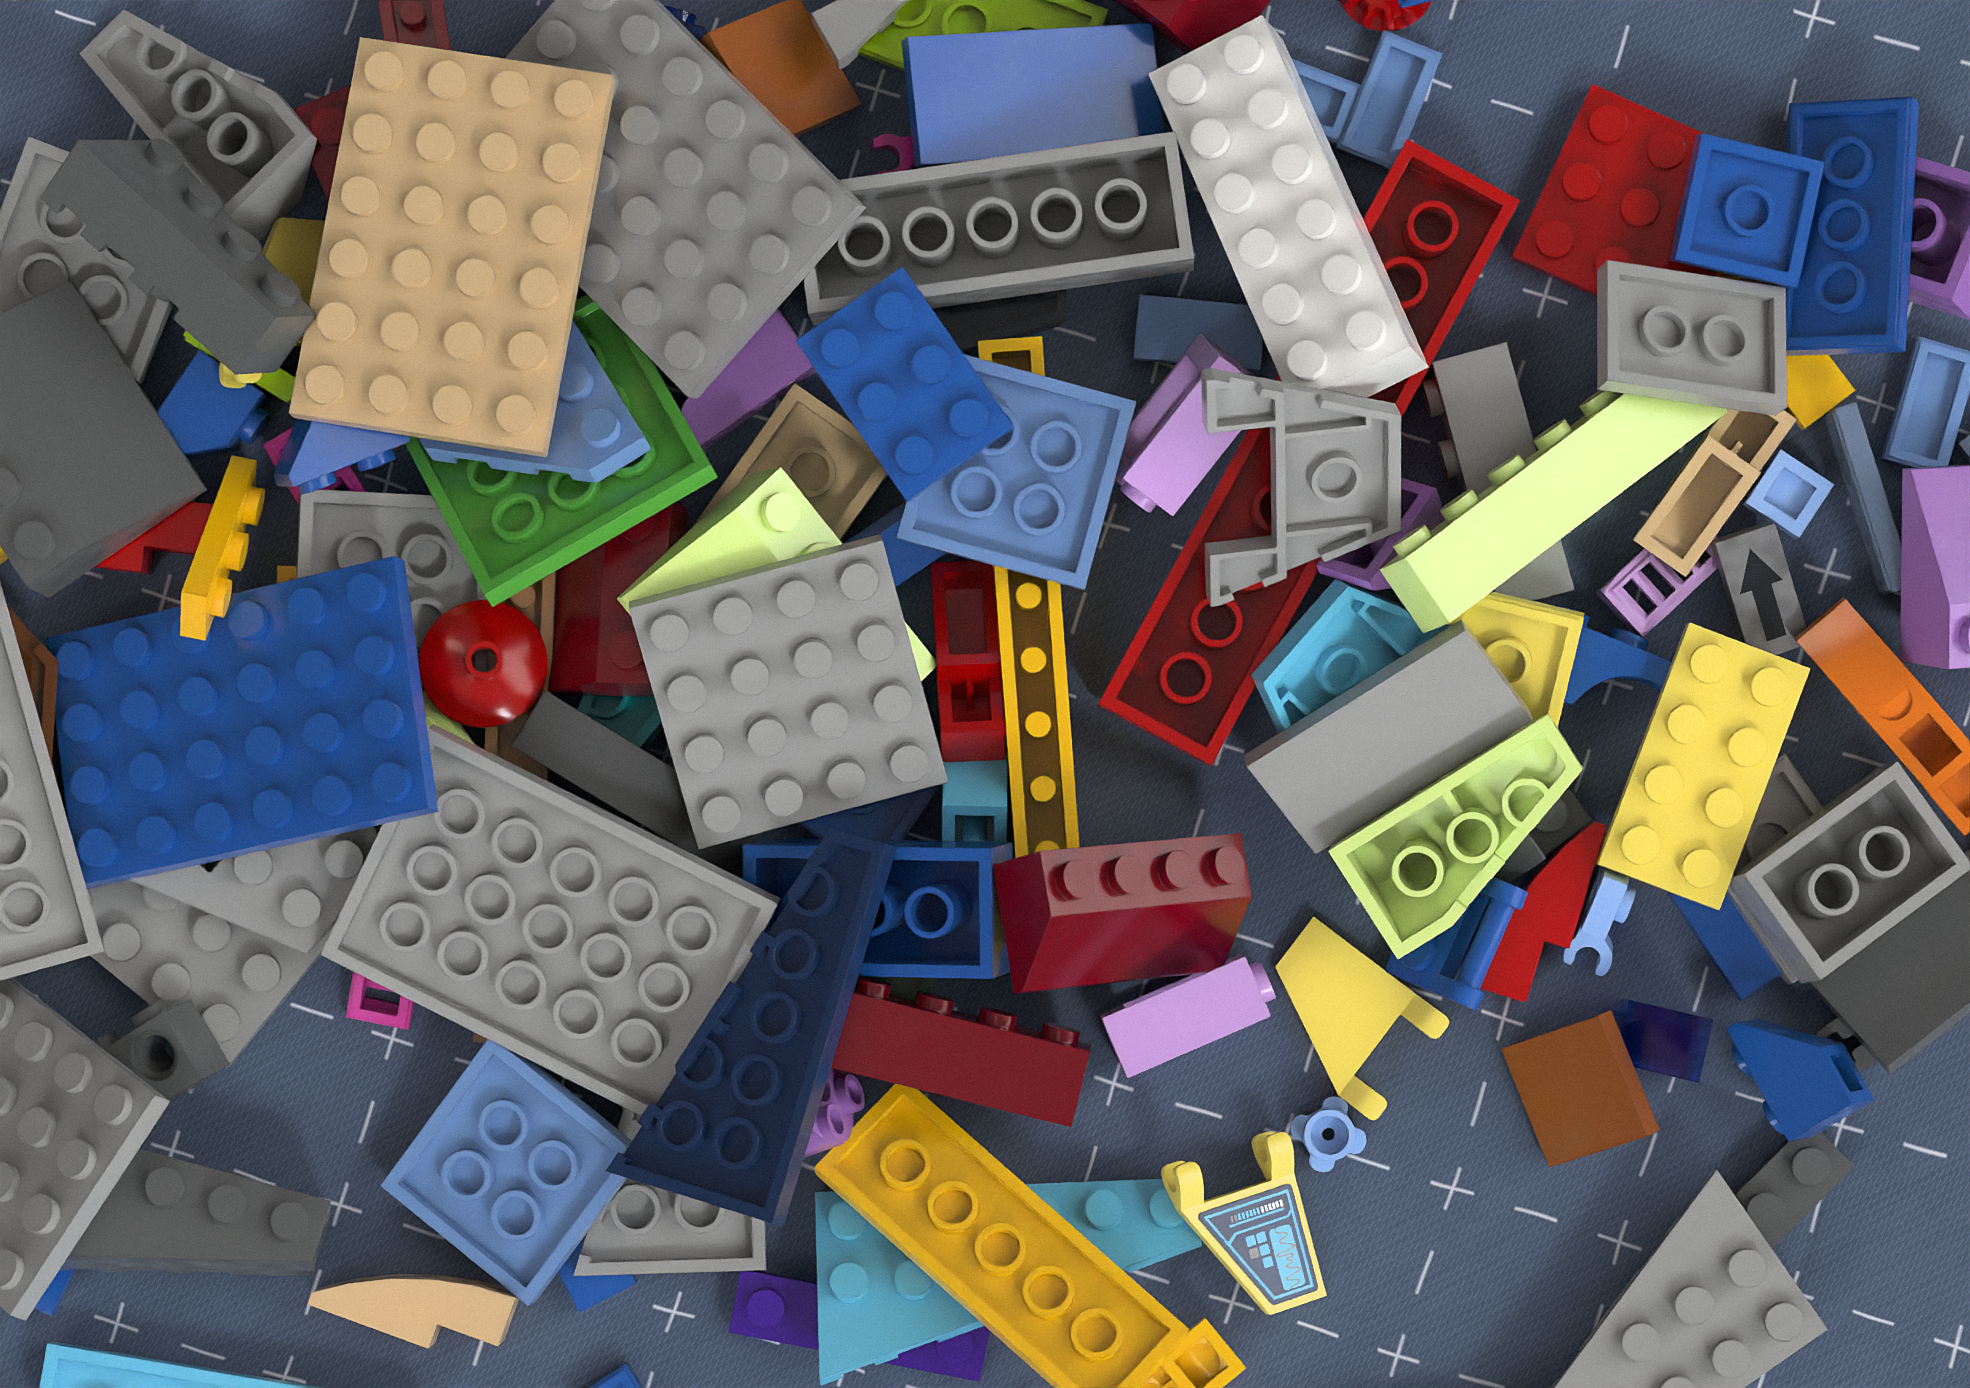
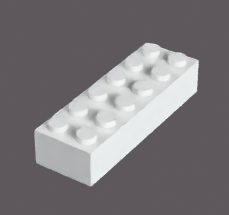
[1148,15,1429,398]

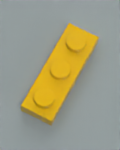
[180,455,265,641]

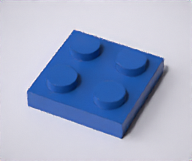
[1669,133,1825,289]

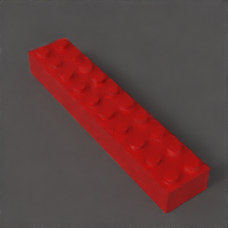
[1097,139,1520,767]

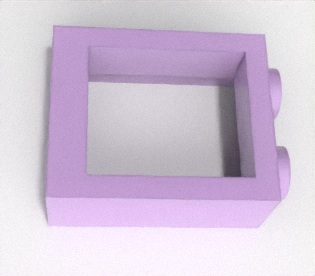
[1115,333,1254,516]
[1099,954,1276,1078]

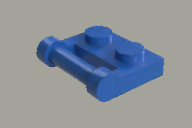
[1385,878,1529,1011]

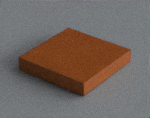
[699,0,862,137]
[1501,1010,1659,1168]

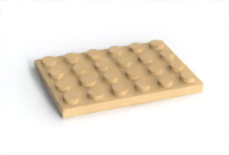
[289,37,616,457]

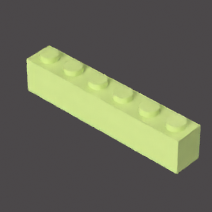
[1379,390,1728,633]

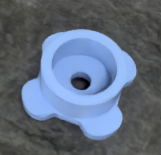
[1290,1096,1366,1172]

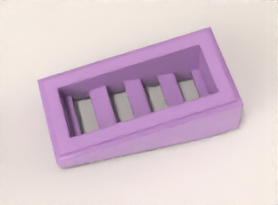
[1595,535,1719,637]

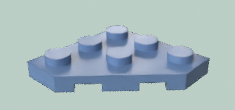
[418,319,652,483]

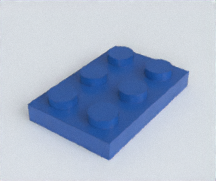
[796,266,1014,503]

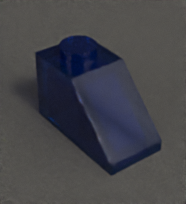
[1609,998,1714,1083]

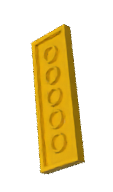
[814,1084,1189,1388]

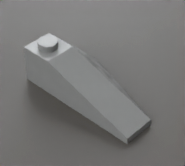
[79,9,317,242]

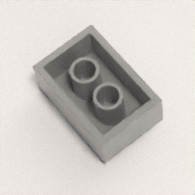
[1730,761,1970,983]

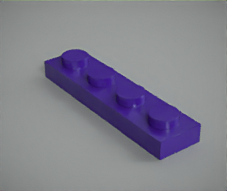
[729,1270,990,1382]

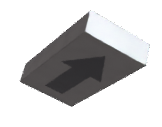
[1710,521,1806,655]

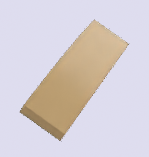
[1633,409,1797,577]
[307,1274,519,1349]

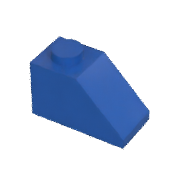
[157,350,272,460]

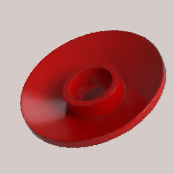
[419,600,548,728]

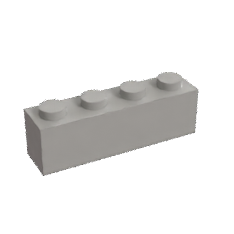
[1421,342,1574,601]

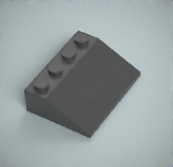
[0,280,208,598]

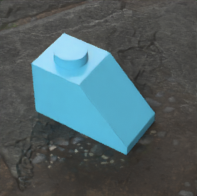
[942,753,1007,842]

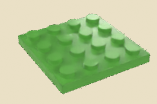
[405,294,718,607]

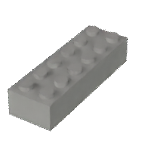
[804,131,1194,326]

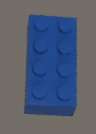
[743,838,1013,979]

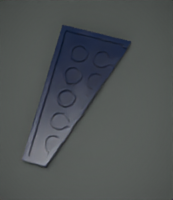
[606,828,897,1226]

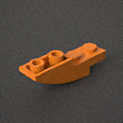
[1794,597,1970,836]

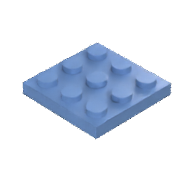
[897,355,1136,590]
[380,1039,632,1306]

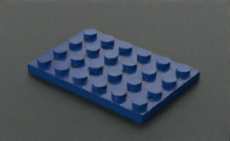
[46,556,439,889]

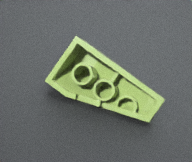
[1328,714,1583,959]

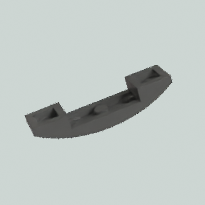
[511,690,755,873]

